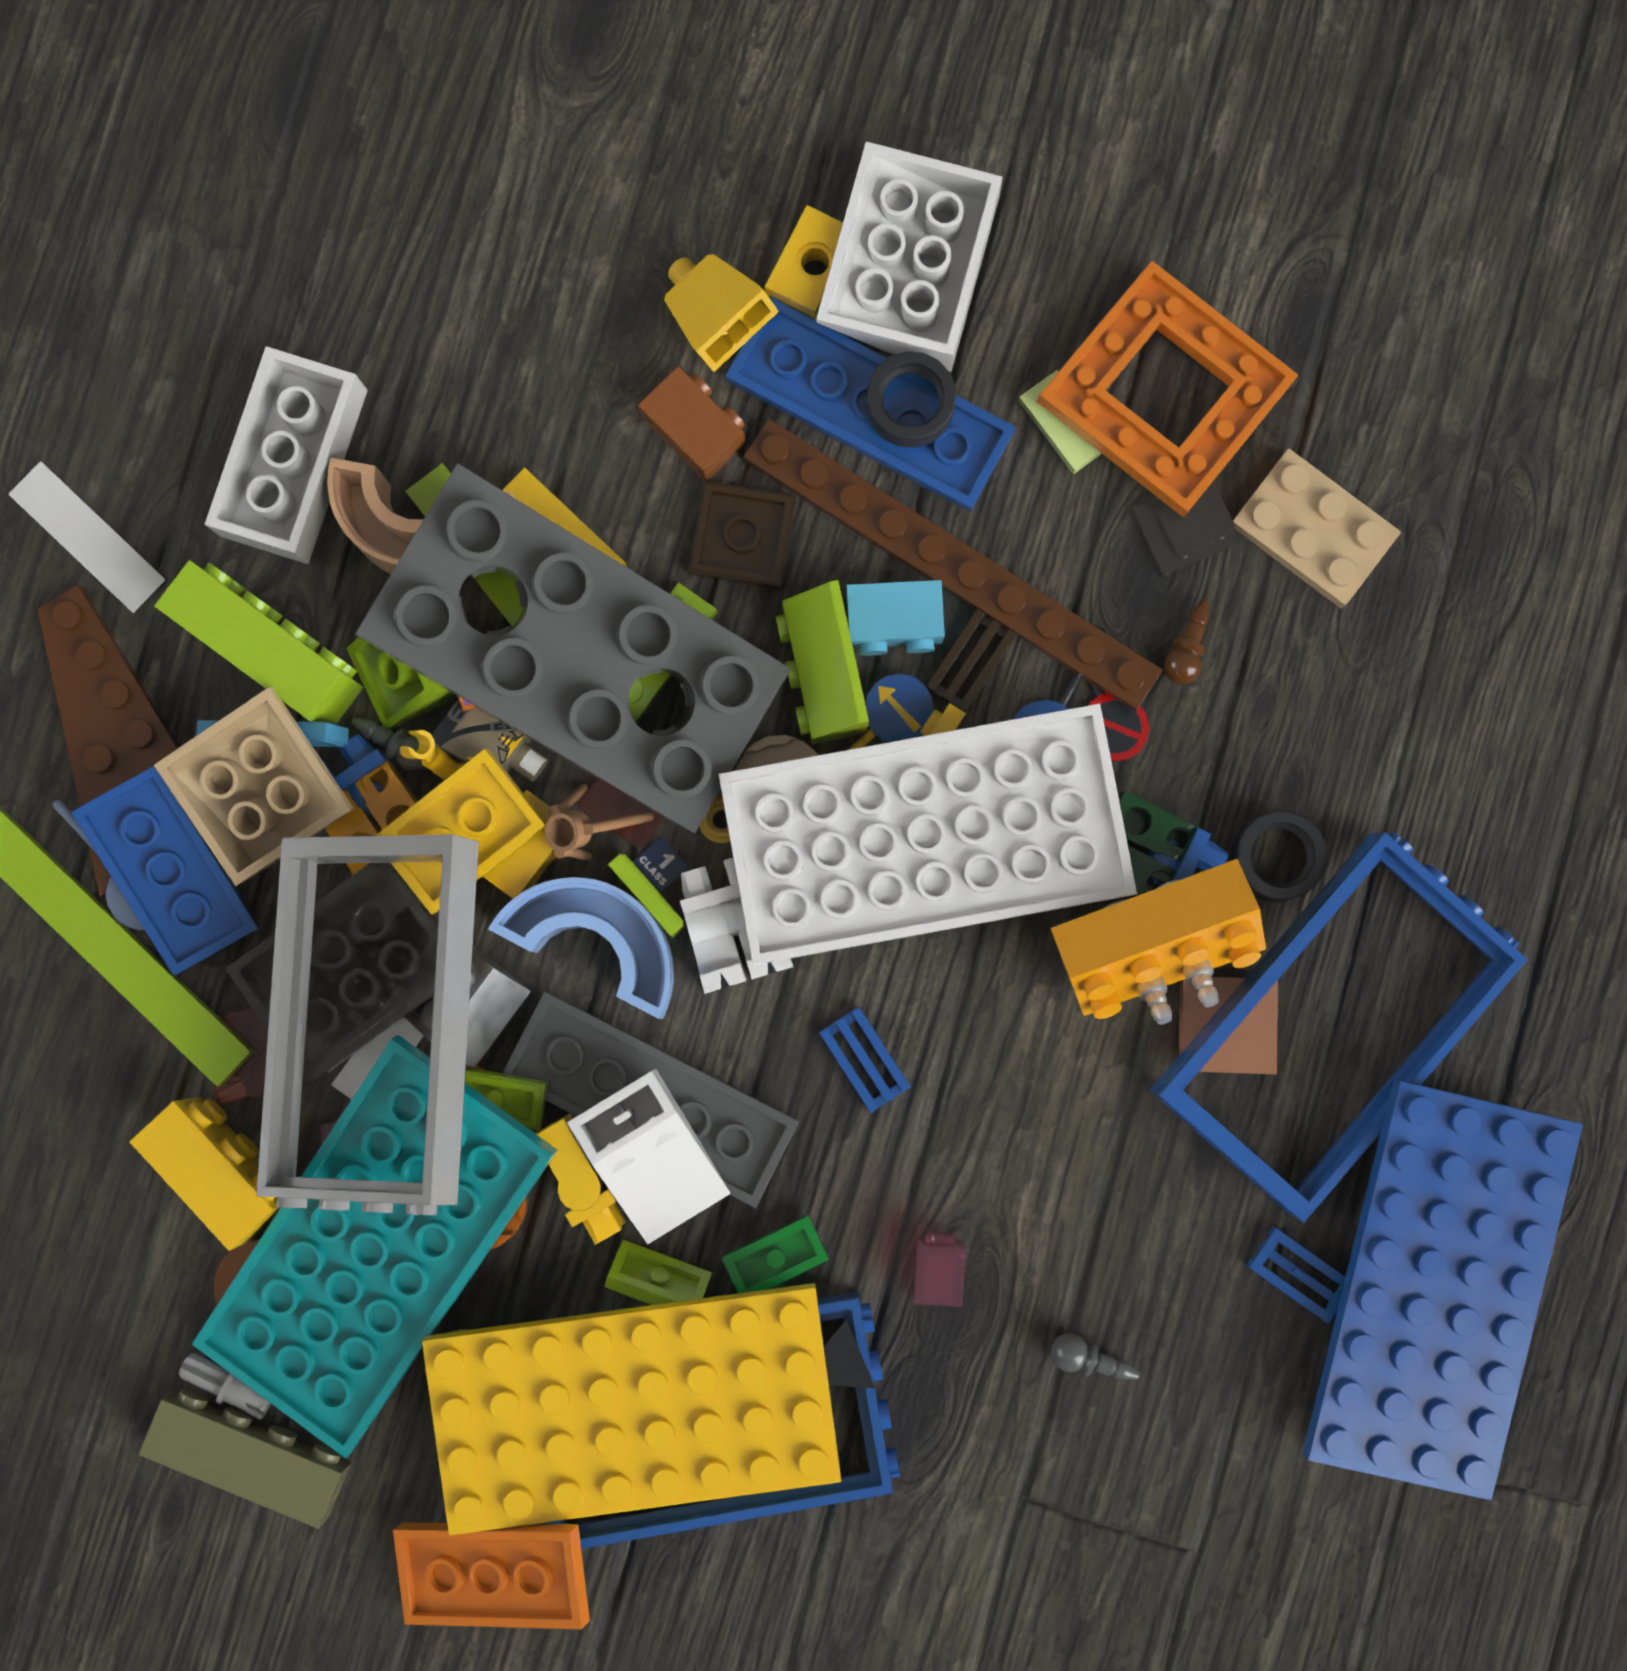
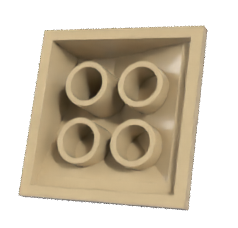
[154,686,354,886]

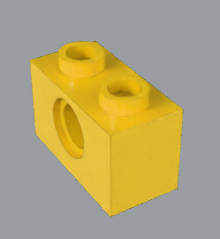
[765,205,843,320]

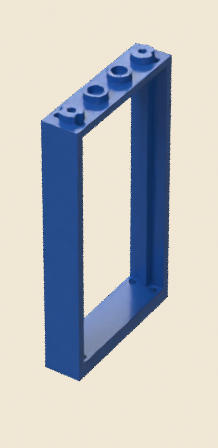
[1149,832,1528,1223]
[540,1291,900,1549]

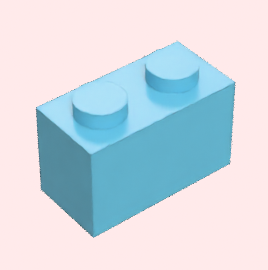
[846,580,945,656]

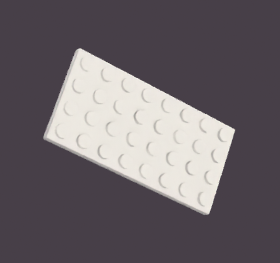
[719,704,1137,965]

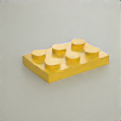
[375,749,546,915]

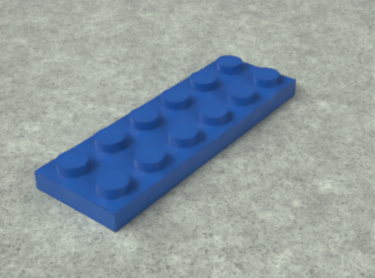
[725,296,1016,512]

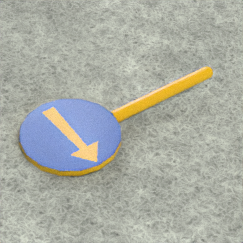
[848,674,934,750]

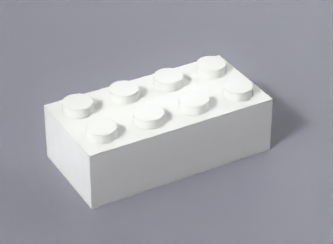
[205,346,368,564]

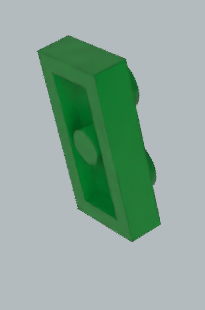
[722,1214,829,1293]

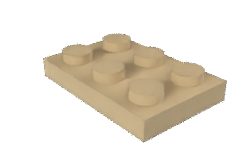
[1230,448,1401,609]

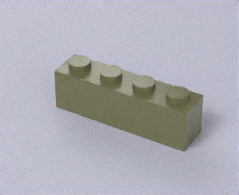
[139,1389,351,1529]

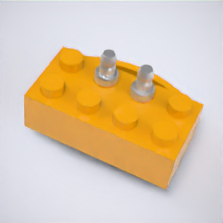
[1051,859,1266,1025]

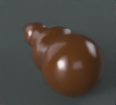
[1164,599,1209,685]

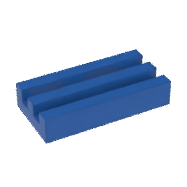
[819,1007,911,1113]
[1246,1226,1345,1324]

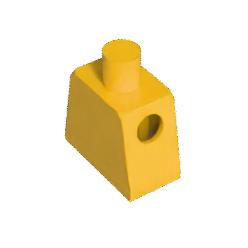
[664,254,779,372]

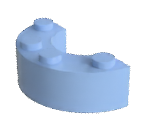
[488,877,674,1019]

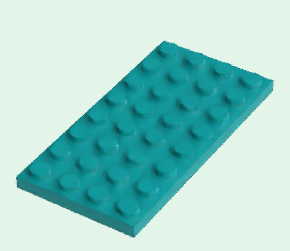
[192,1035,558,1459]

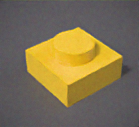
[920,703,966,736]

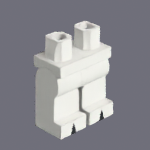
[680,857,793,994]

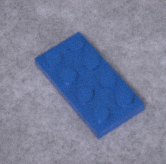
[71,766,260,976]

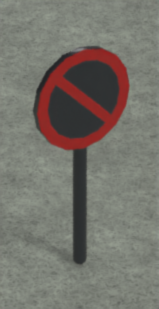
[1087,683,1149,762]

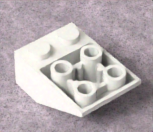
[567,1069,731,1244]

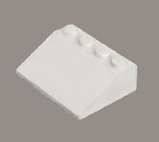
[816,142,1003,372]

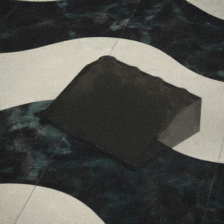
[226,863,439,1086]

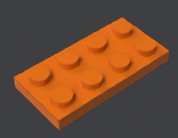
[393,1522,590,1629]

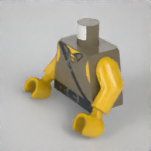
[400,699,548,782]

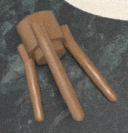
[544,783,654,861]

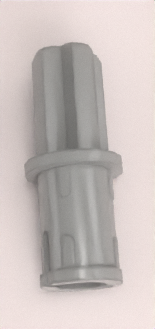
[179,1353,271,1420]

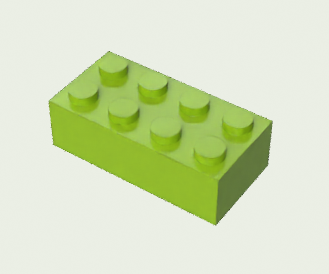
[154,560,364,725]

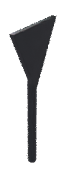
[824,1319,875,1388]

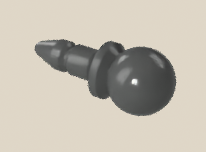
[352,717,427,773]
[1050,1333,1140,1380]

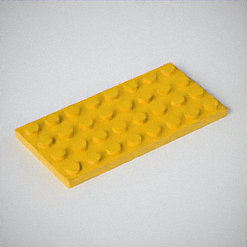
[422,1283,841,1536]

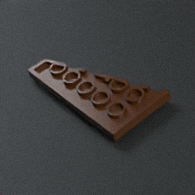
[37,585,180,897]

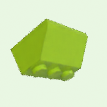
[775,580,869,745]

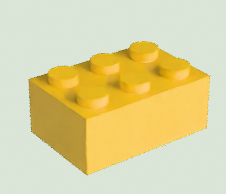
[130,1097,281,1251]

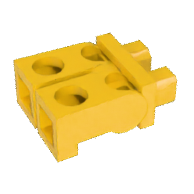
[535,1113,626,1245]

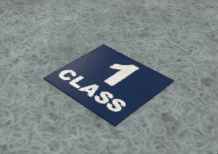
[633,837,689,892]

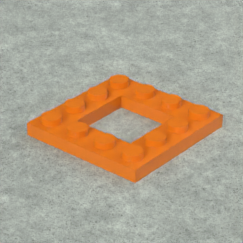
[1036,261,1298,518]

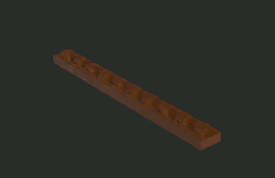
[743,419,1162,711]

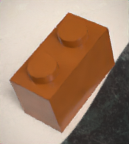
[638,366,746,481]

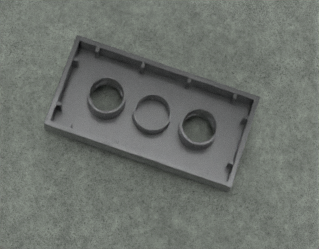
[354,463,791,834]

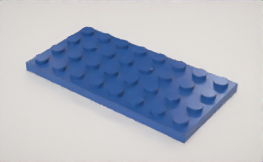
[1302,1079,1583,1500]

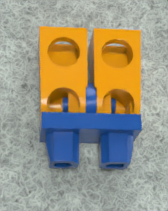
[322,734,418,882]

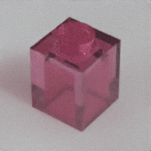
[912,1232,966,1307]

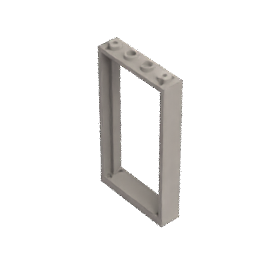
[256,834,479,1215]

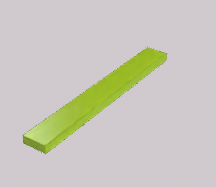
[0,806,255,1087]

